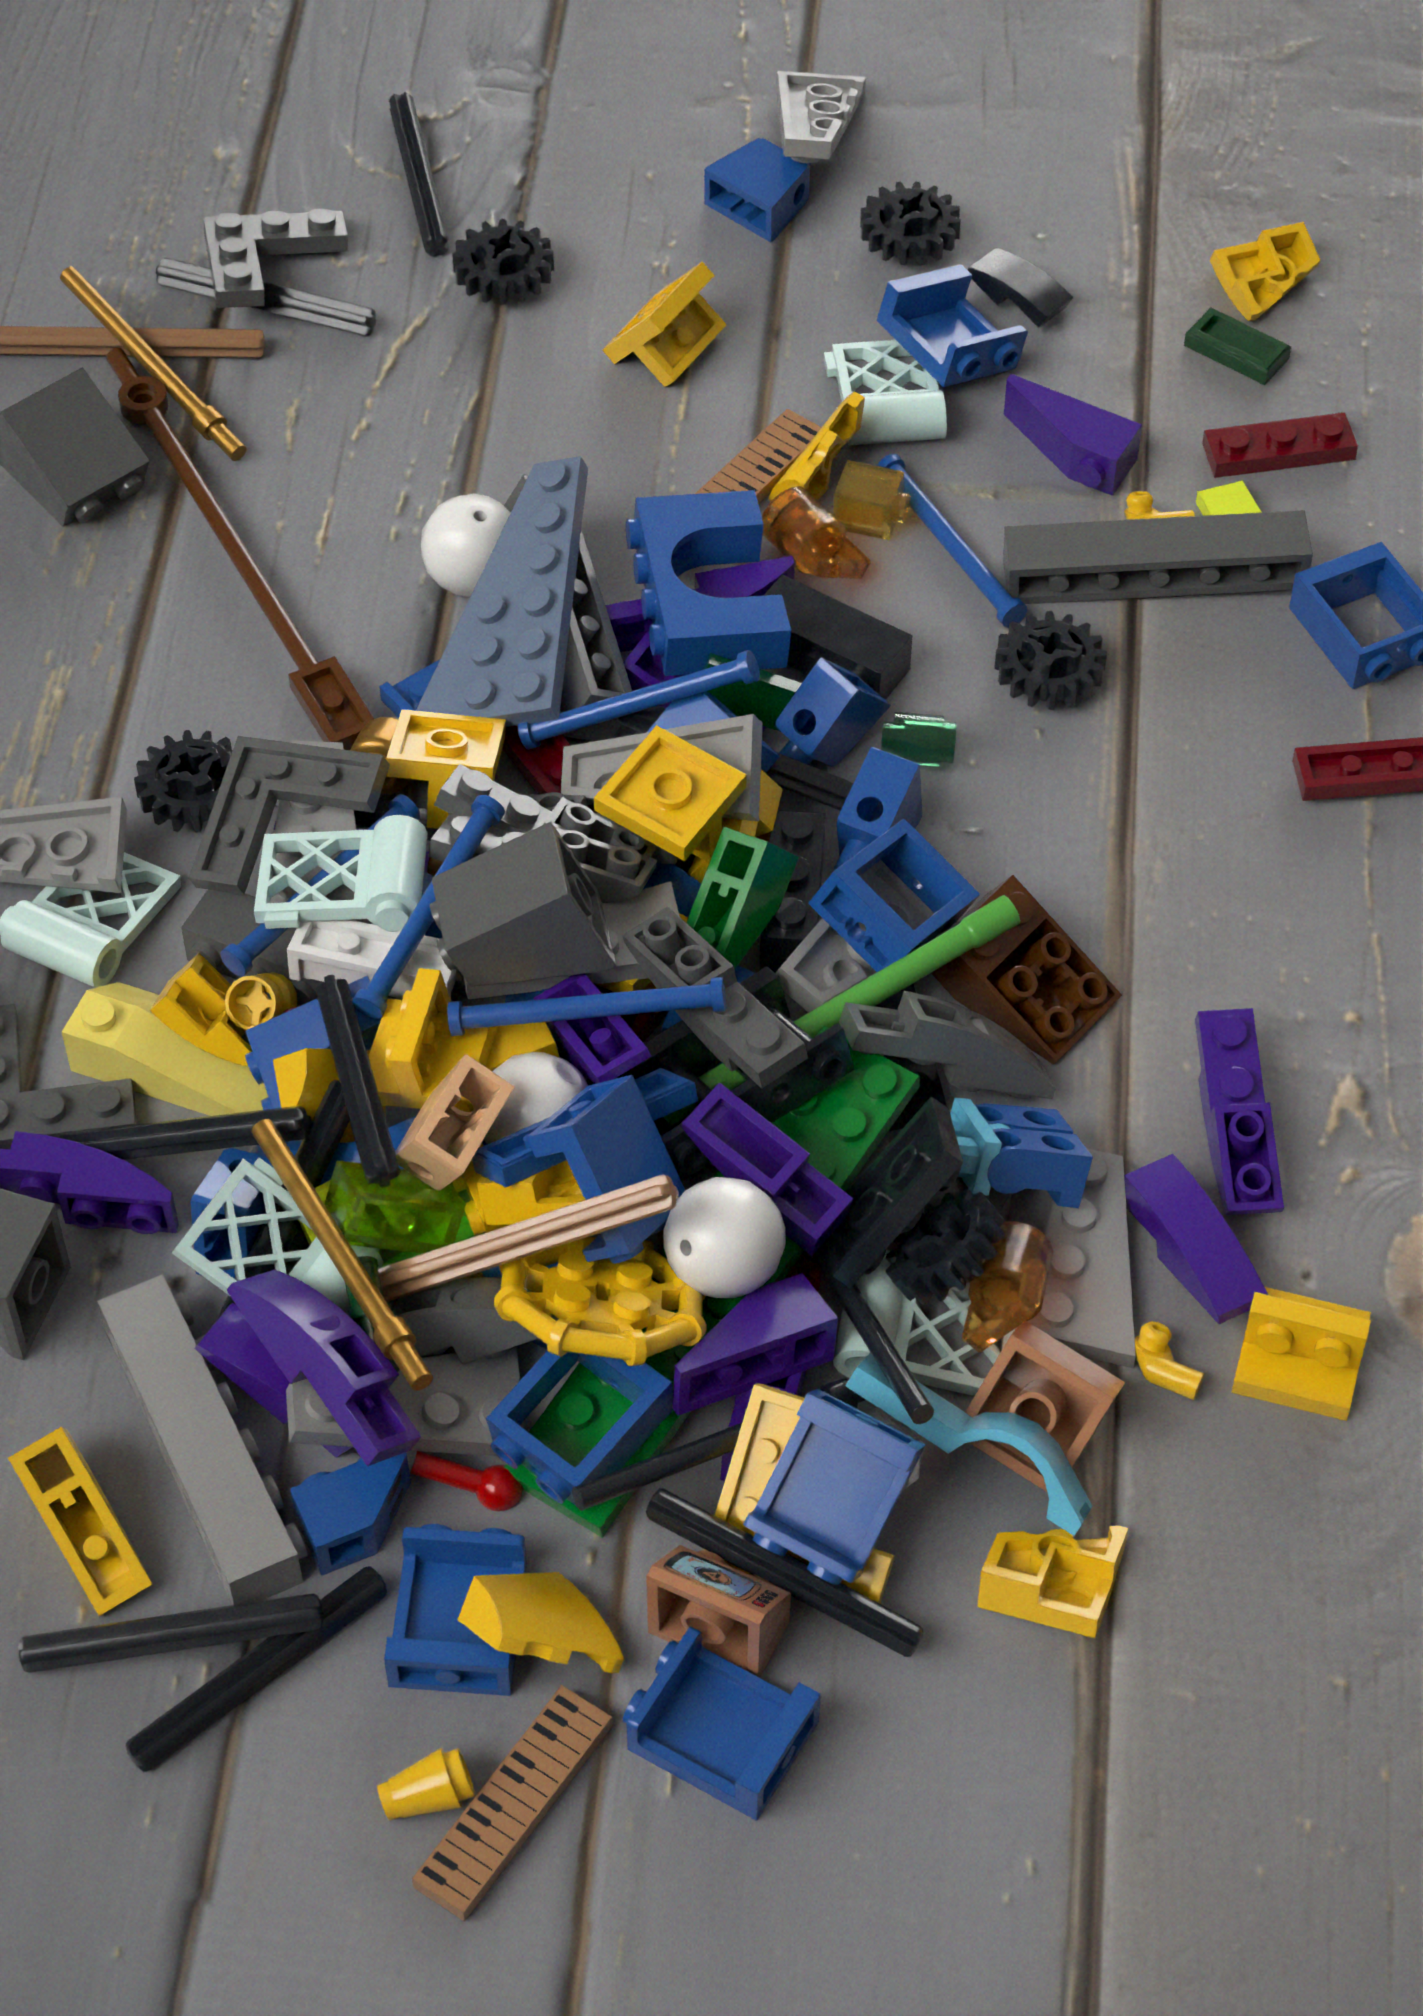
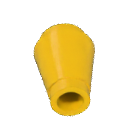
[377,1747,475,1821]

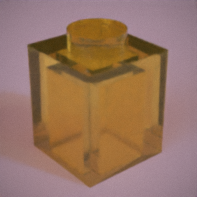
[833,460,910,541]

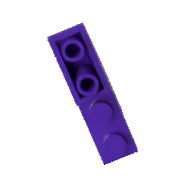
[605,556,795,652]
[1195,1008,1284,1215]
[0,1131,179,1234]
[227,1269,422,1466]

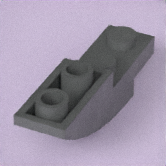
[434,764,657,858]
[428,813,657,903]
[622,906,808,1088]
[839,991,1056,1099]
[387,1277,558,1364]

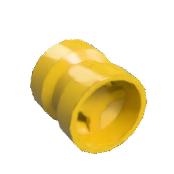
[225,972,298,1030]

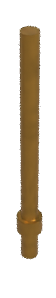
[60,266,247,461]
[252,1119,433,1391]

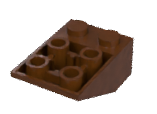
[931,875,1122,1064]

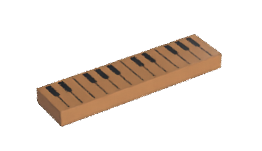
[695,408,822,504]
[412,1685,613,1922]

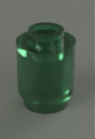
[881,712,956,767]

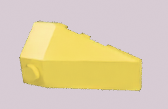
[62,982,268,1116]

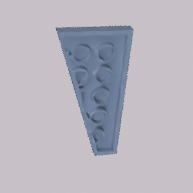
[416,456,588,727]

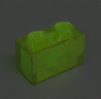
[324,1160,466,1253]

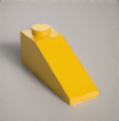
[8,1427,153,1616]

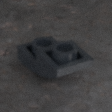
[967,248,1074,328]

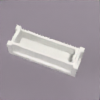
[287,920,464,1000]

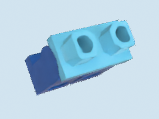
[950,1097,1093,1208]

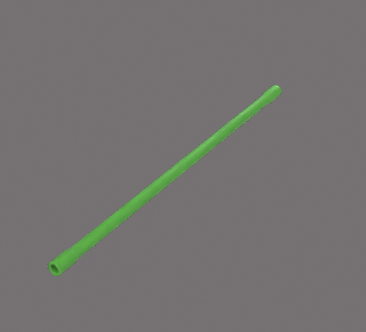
[381,895,1020,1268]

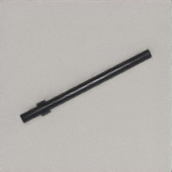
[803,1241,934,1424]
[572,1377,866,1510]

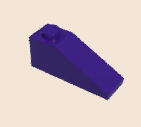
[1004,374,1142,496]
[533,974,651,1083]
[672,1273,838,1416]

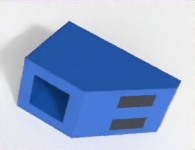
[290,1452,411,1576]

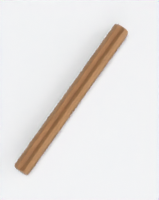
[0,326,265,358]
[378,1175,679,1302]

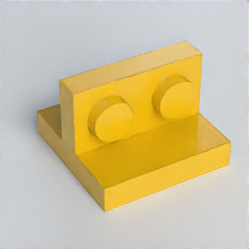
[602,261,727,387]
[386,709,506,829]
[594,725,747,863]
[369,968,498,1112]
[1231,1287,1371,1421]

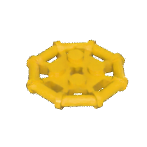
[494,1237,706,1366]

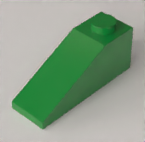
[686,827,799,970]

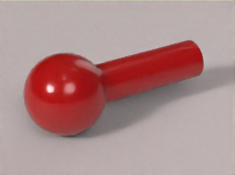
[410,1451,523,1512]

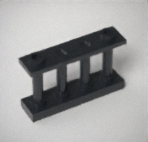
[586,966,855,1182]

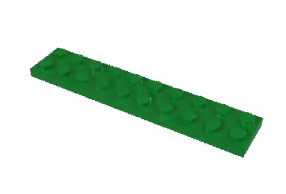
[504,1026,920,1538]

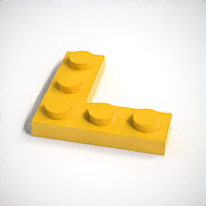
[704,1383,895,1604]

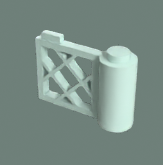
[824,340,947,445]
[254,815,428,931]
[0,852,181,988]
[172,1157,383,1314]
[833,1250,1022,1396]

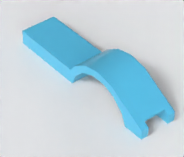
[845,1353,1093,1536]

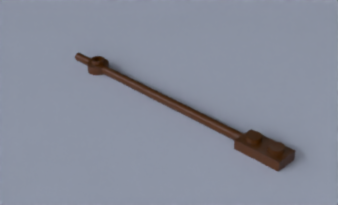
[107,348,374,750]

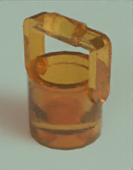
[762,486,871,579]
[962,1221,1054,1352]

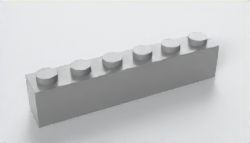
[97,1274,307,1605]

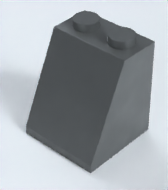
[0,367,150,527]
[430,821,617,987]
[0,1189,71,1360]

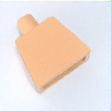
[395,1054,514,1191]

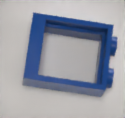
[1289,541,1423,689]
[808,818,980,972]
[486,1350,673,1511]

